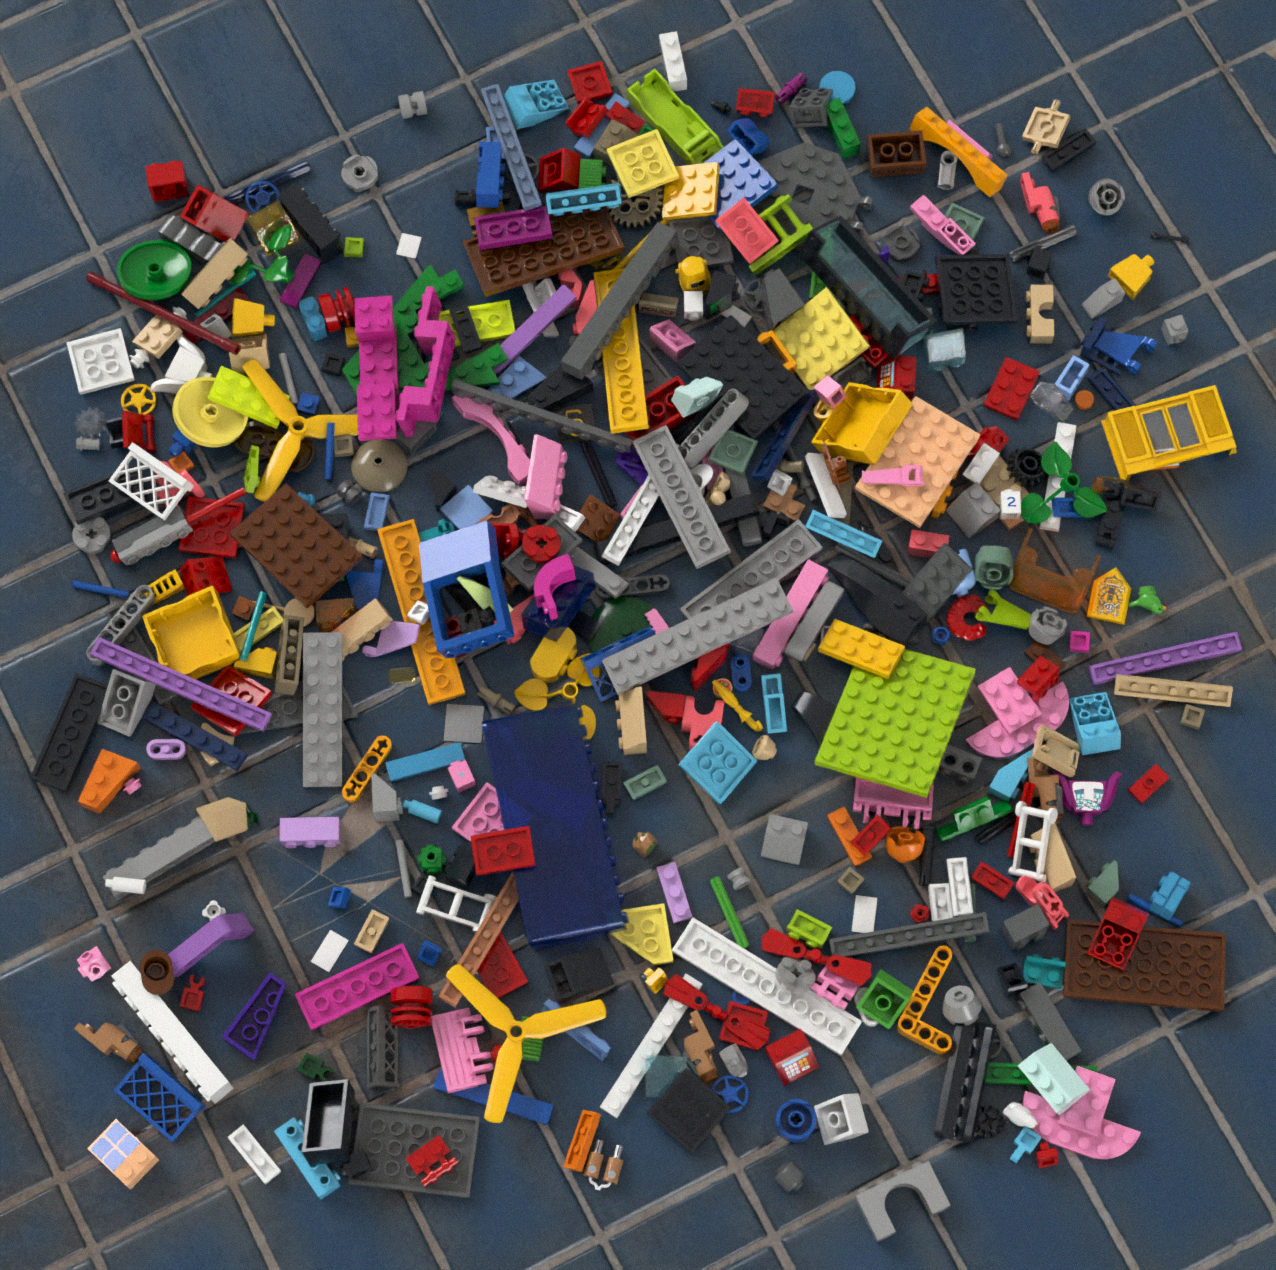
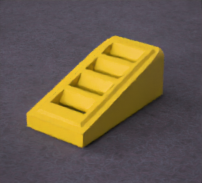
[145,569,185,606]

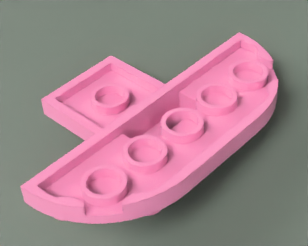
[965,667,1069,759]
[1023,1066,1141,1160]

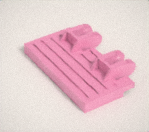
[853,777,934,829]
[430,1008,494,1093]

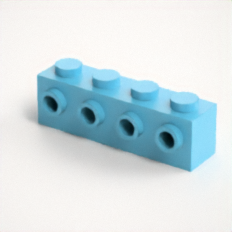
[546,183,622,216]
[274,1117,341,1200]

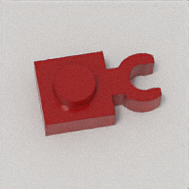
[180,975,205,1012]

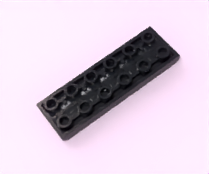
[934,1022,996,1143]

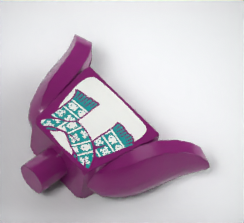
[1050,770,1123,826]

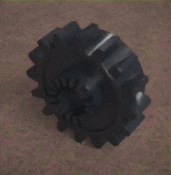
[1006,447,1046,488]

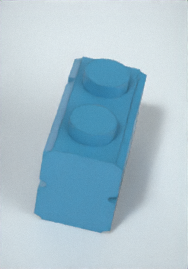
[1149,872,1191,920]

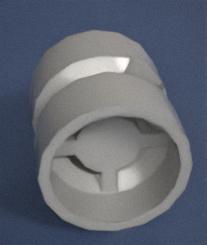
[398,91,428,119]

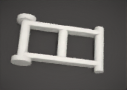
[1008,801,1058,882]
[416,875,497,933]

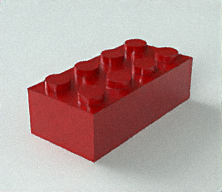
[623,375,699,449]

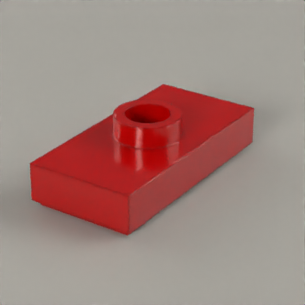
[1127,764,1170,804]

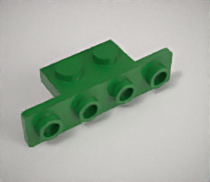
[935,797,1012,841]

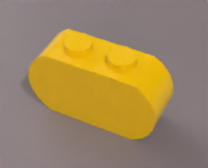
[530,625,578,683]

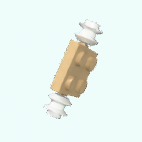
[129,307,187,369]

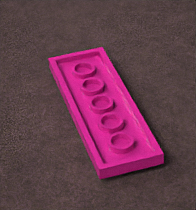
[295,943,420,1031]

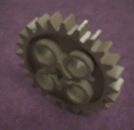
[607,175,664,230]

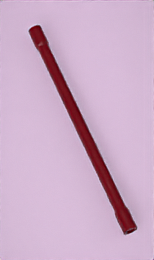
[86,272,241,355]

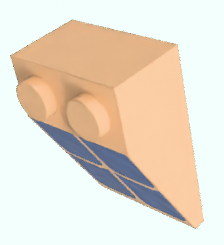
[87,1119,159,1190]

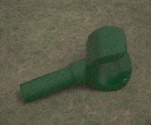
[244,801,259,827]

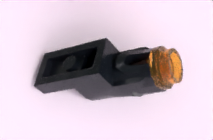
[1092,476,1162,511]

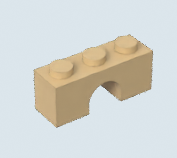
[1026,285,1054,344]

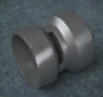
[336,479,362,506]

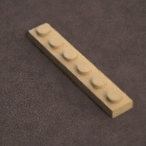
[1114,674,1233,707]

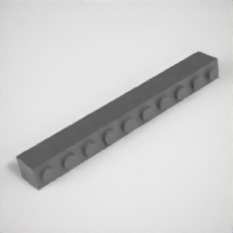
[561,222,679,380]

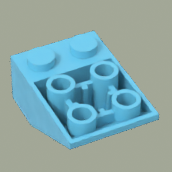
[503,80,569,129]
[1069,692,1121,755]

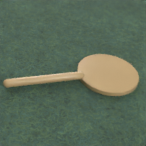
[253,598,315,627]

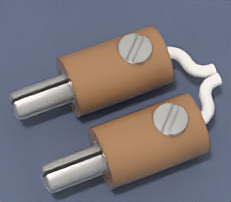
[583,1140,623,1190]

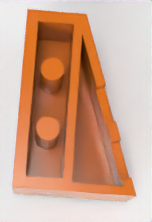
[78,749,141,814]

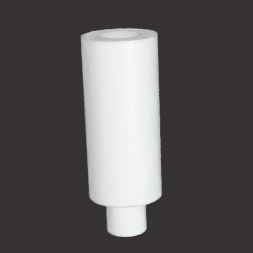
[105,876,146,894]

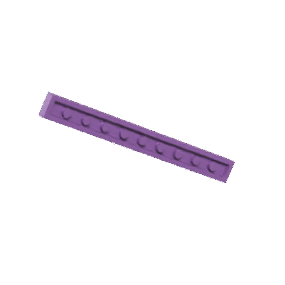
[90,637,272,732]

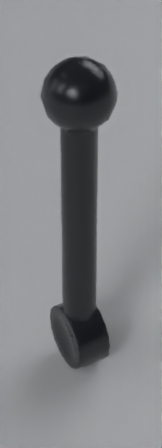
[1150,232,1189,244]

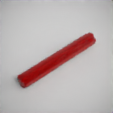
[1007,782,1036,858]

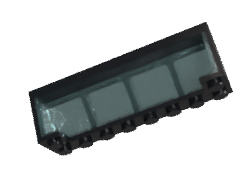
[797,216,938,360]

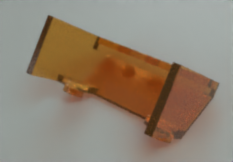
[1009,528,1101,613]

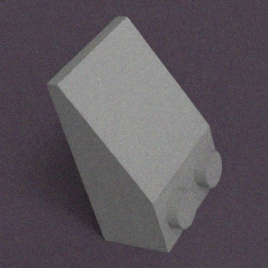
[97,668,156,736]

